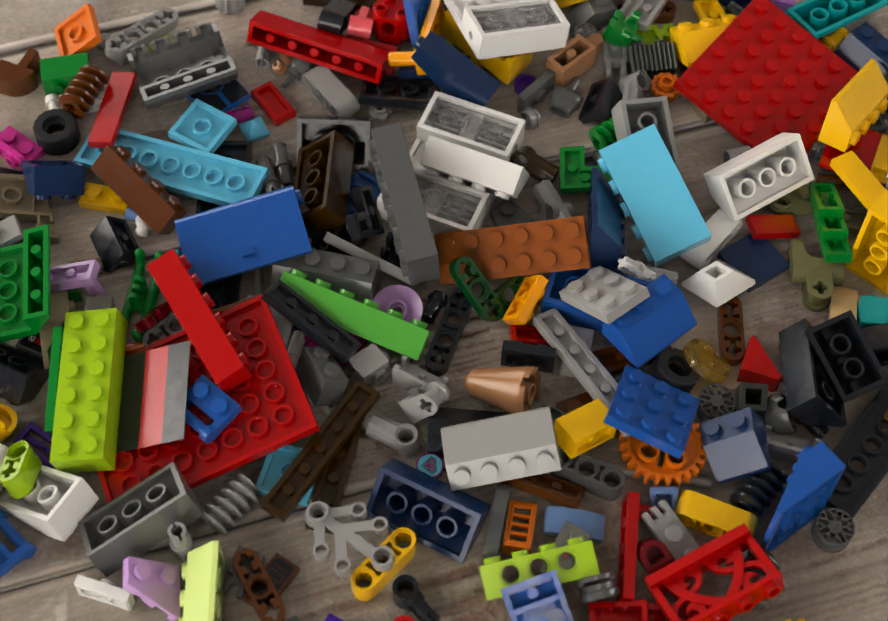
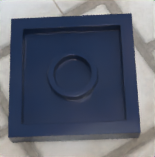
[717,233,790,293]

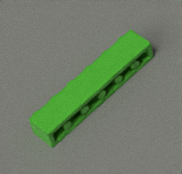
[280,269,432,361]

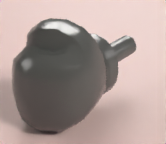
[281,57,315,88]

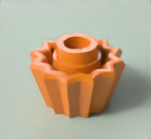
[651,72,680,104]

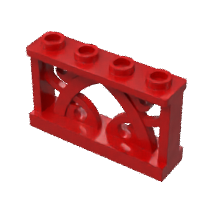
[644,523,784,621]

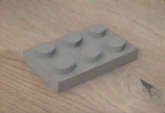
[559,265,650,324]

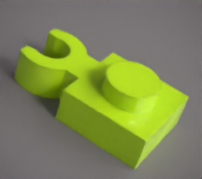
[636,23,674,45]

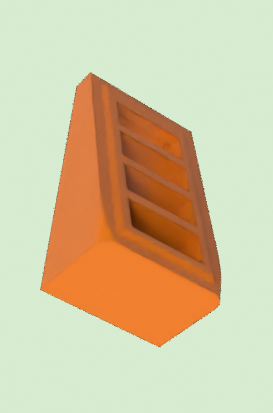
[502,500,538,554]

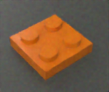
[54,3,103,56]

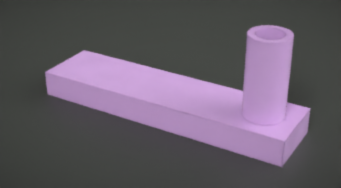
[50,259,108,296]

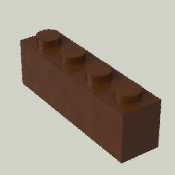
[90,145,187,235]

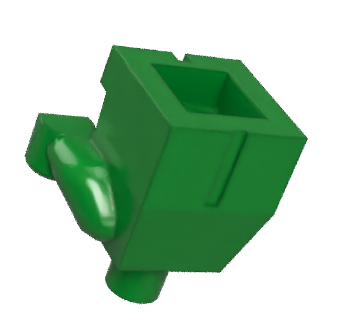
[602,9,644,48]

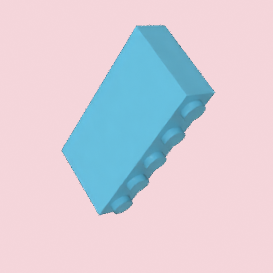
[597,124,712,267]

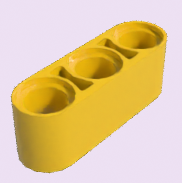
[674,490,759,538]
[351,527,416,602]

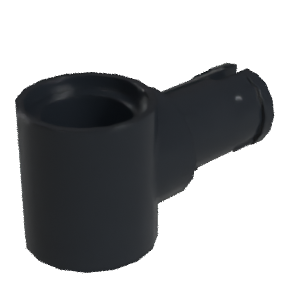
[392,574,441,621]

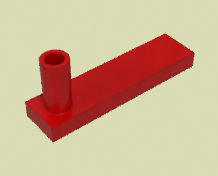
[616,491,663,601]

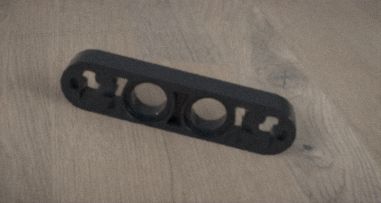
[425,287,473,377]

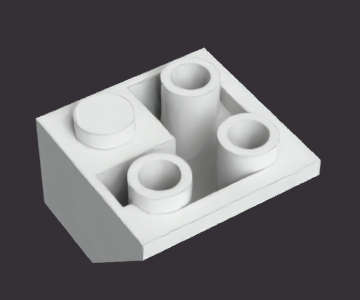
[682,260,756,307]

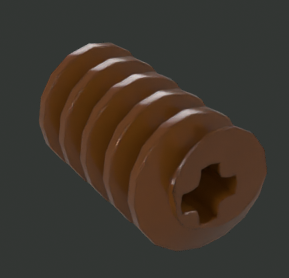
[59,65,109,119]

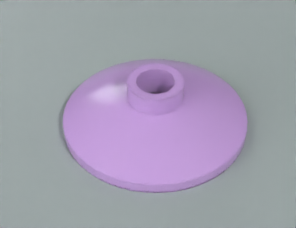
[373,285,423,323]

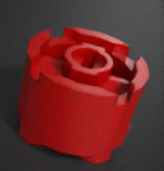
[372,0,411,45]

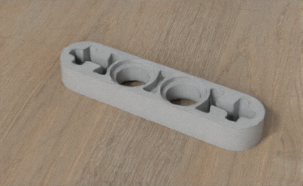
[105,8,178,60]

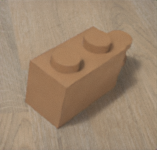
[545,33,603,87]

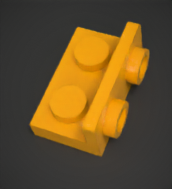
[502,275,549,325]

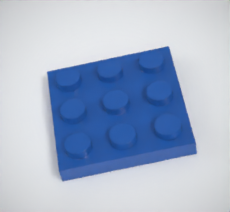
[603,365,700,459]

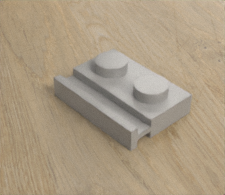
[620,0,667,33]

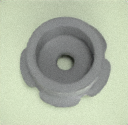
[368,105,392,123]
[519,106,541,129]

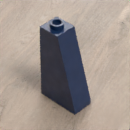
[411,31,501,106]

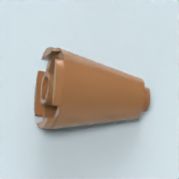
[464,366,541,414]

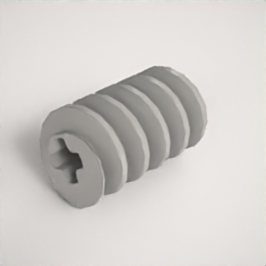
[201,473,259,535]

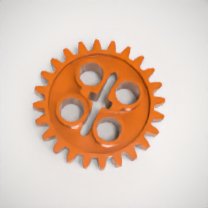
[618,423,707,488]

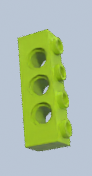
[478,536,600,601]

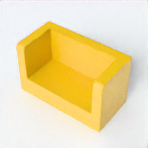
[554,398,616,459]

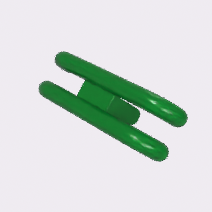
[121,248,164,342]

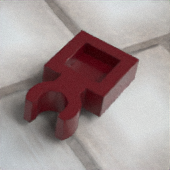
[134,301,173,334]

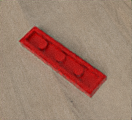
[88,72,137,148]

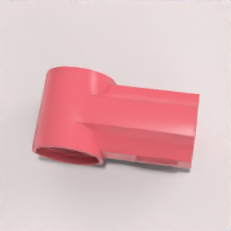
[347,6,374,40]

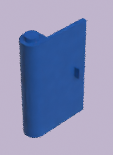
[174,185,312,285]

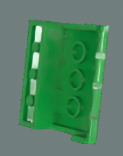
[0,224,50,343]

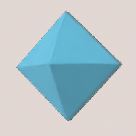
[239,116,270,142]

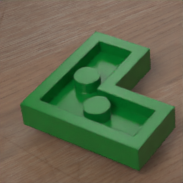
[560,146,610,194]

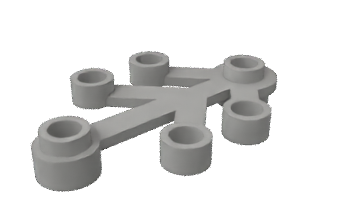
[304,501,395,577]

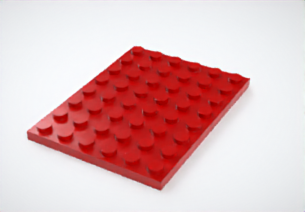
[97,294,320,504]

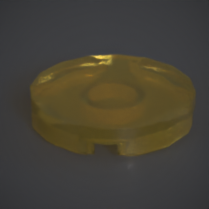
[683,338,730,384]

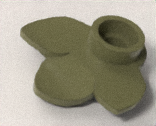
[769,185,813,216]

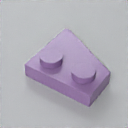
[123,556,180,621]

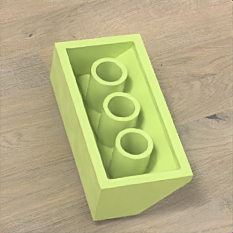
[178,541,225,621]

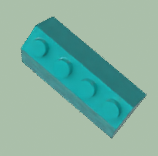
[786,0,888,39]

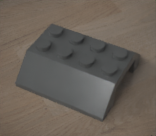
[126,22,238,110]

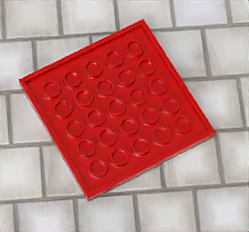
[673,0,858,154]

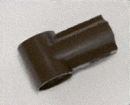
[509,146,560,183]

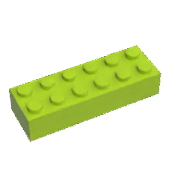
[49,308,128,474]

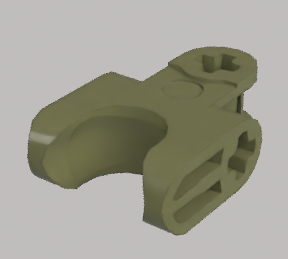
[787,239,845,312]

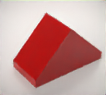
[736,336,782,392]

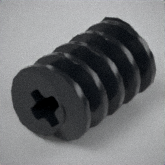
[730,462,788,515]

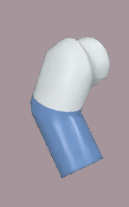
[124,207,152,237]

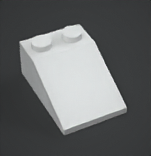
[0,465,99,542]

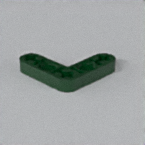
[449,257,539,322]

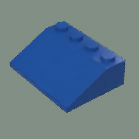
[760,441,846,552]

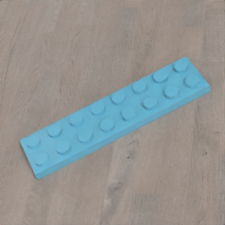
[74,129,270,206]

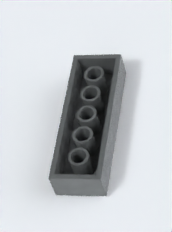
[368,122,441,285]

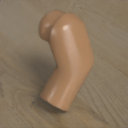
[272,52,293,75]

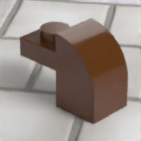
[0,48,41,97]

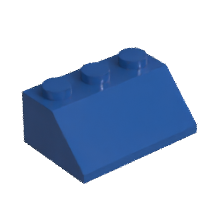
[602,274,697,369]

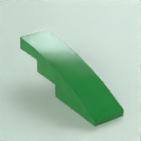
[809,183,853,263]

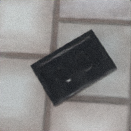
[359,75,436,111]

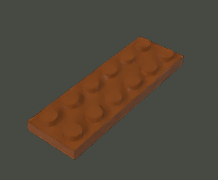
[434,216,592,285]

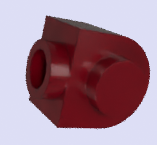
[637,538,674,574]

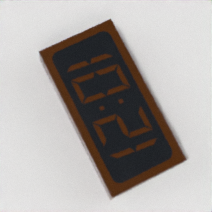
[242,552,300,616]

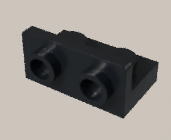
[500,340,556,373]

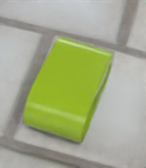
[0,440,42,499]

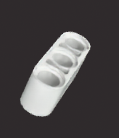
[680,208,743,270]

